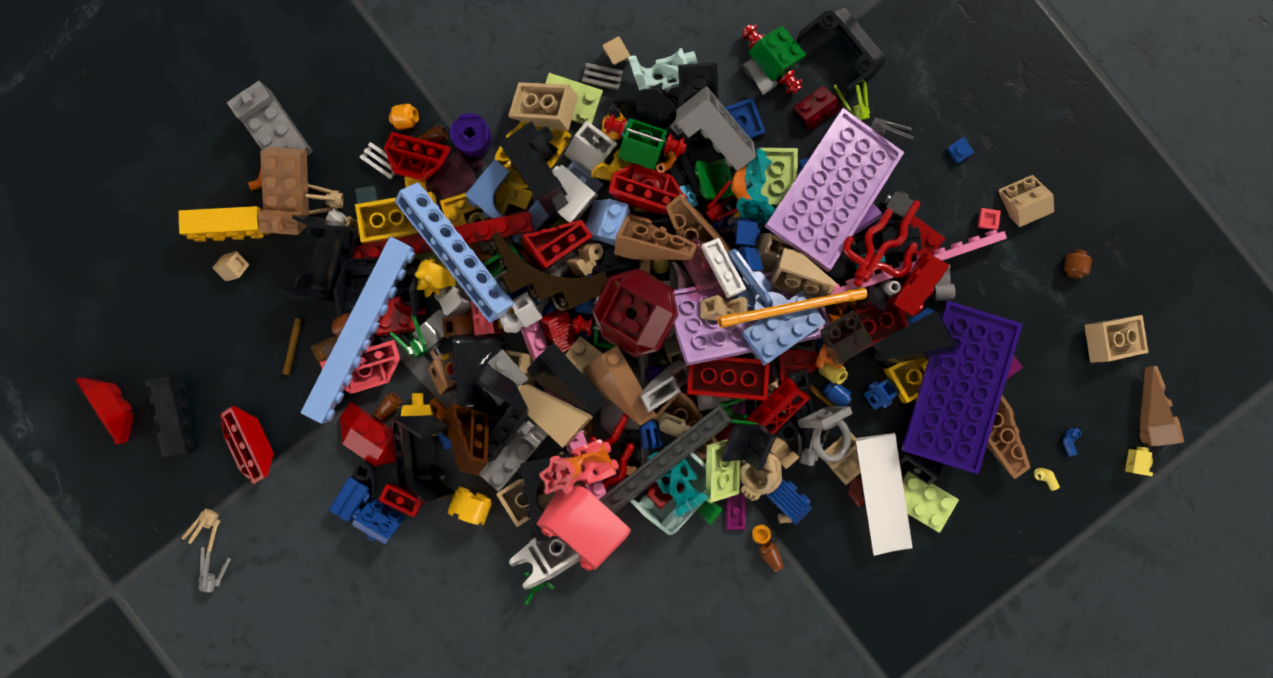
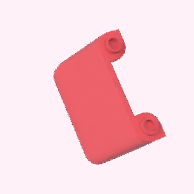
[537,485,631,571]

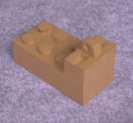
[258,146,309,235]

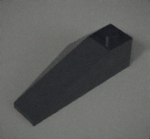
[527,342,608,415]

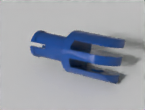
[639,418,662,450]

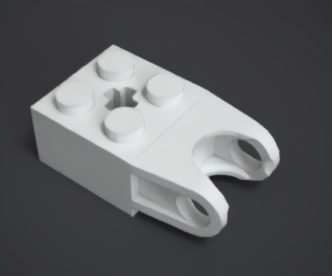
[509,537,581,589]

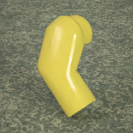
[1034,468,1060,491]

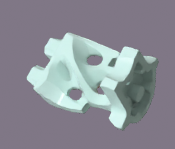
[628,48,698,93]

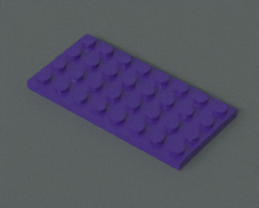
[901,301,1023,474]

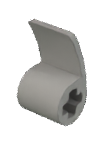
[742,58,778,95]
[932,264,956,302]

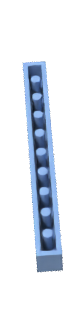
[301,236,415,424]

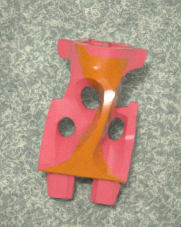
[539,439,619,495]

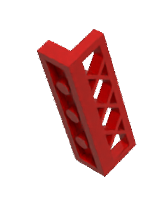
[740,378,810,434]

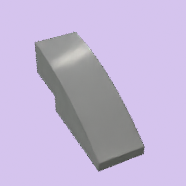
[640,360,688,412]

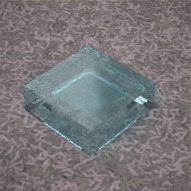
[355,186,378,204]

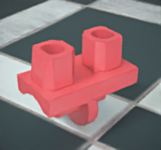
[471,300,495,335]

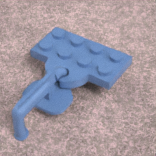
[728,249,826,366]

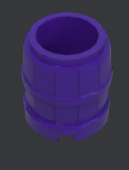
[450,113,492,158]

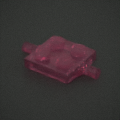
[426,151,484,200]
[682,237,726,299]

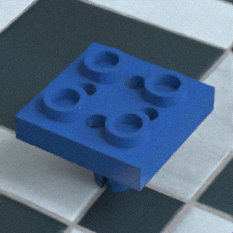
[352,499,405,545]

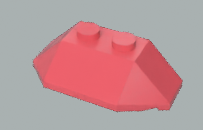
[320,340,400,394]

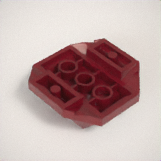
[592,269,679,357]

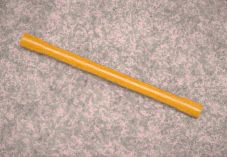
[717,287,867,328]

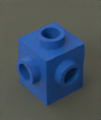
[864,377,899,410]

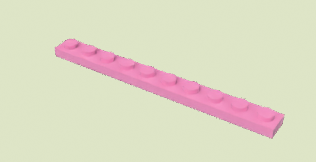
[831,230,1007,295]
[520,320,606,499]

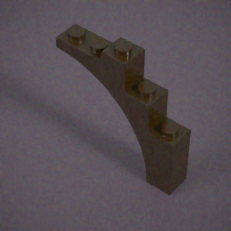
[489,232,608,311]

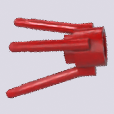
[704,181,739,222]

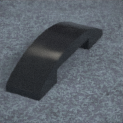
[787,369,825,449]

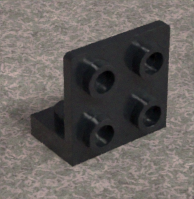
[720,424,776,471]

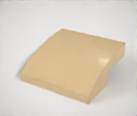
[825,432,861,486]

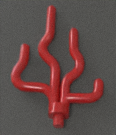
[842,200,920,287]
[587,413,634,500]

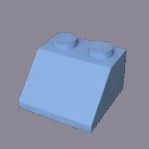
[586,199,631,246]

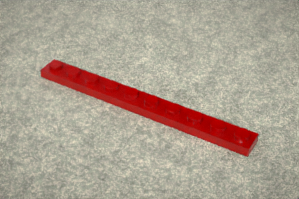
[353,212,534,258]

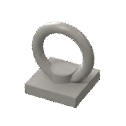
[797,406,852,462]

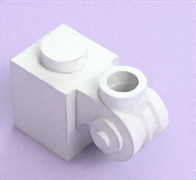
[434,286,471,317]
[500,292,542,333]

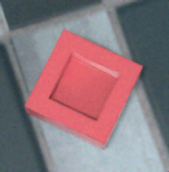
[977,208,1001,230]

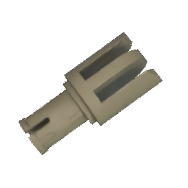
[659,412,691,438]

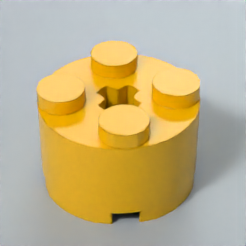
[447,486,492,526]

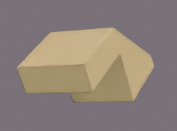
[701,295,747,321]

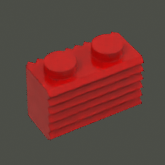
[540,309,577,353]
[379,483,424,518]

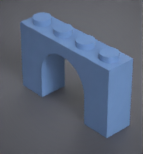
[465,159,550,245]

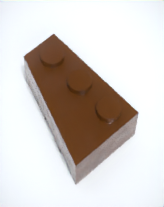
[443,403,489,475]

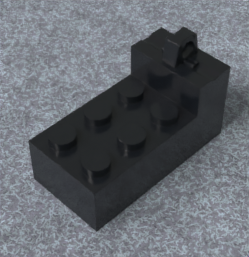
[499,121,568,216]

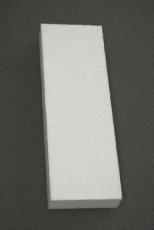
[700,238,746,299]

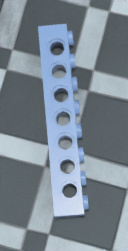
[394,183,514,323]

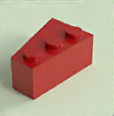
[519,220,593,272]
[890,253,950,316]

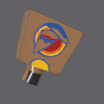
[428,347,457,396]

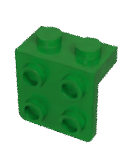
[695,158,735,201]

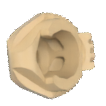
[740,453,782,501]

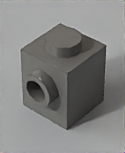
[883,191,914,220]

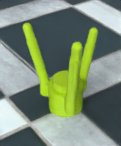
[833,81,870,121]

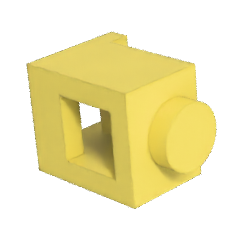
[1125,446,1153,476]

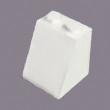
[552,164,598,223]

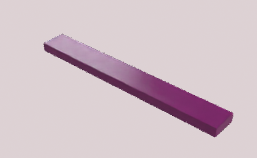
[726,400,746,530]

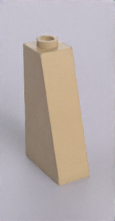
[518,384,593,448]

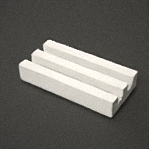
[360,142,396,180]

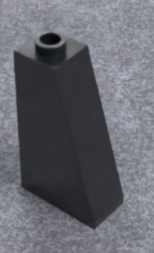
[873,311,958,366]

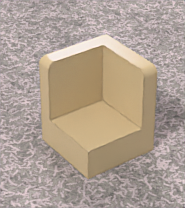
[603,36,630,65]
[213,251,249,281]

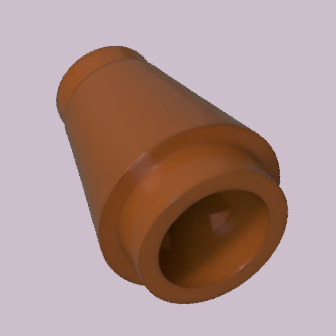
[374,392,402,420]
[759,541,784,572]

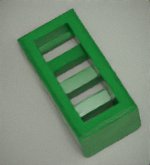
[697,501,722,525]

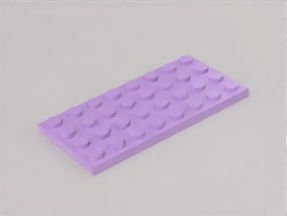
[764,108,904,272]
[673,272,834,366]

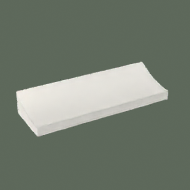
[856,433,913,556]

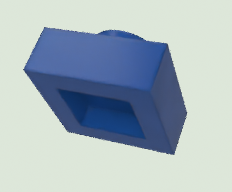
[946,137,974,164]

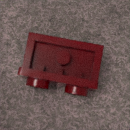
[793,85,839,131]

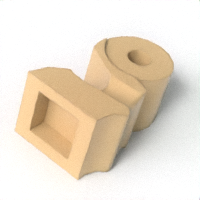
[565,243,603,276]
[770,433,799,470]

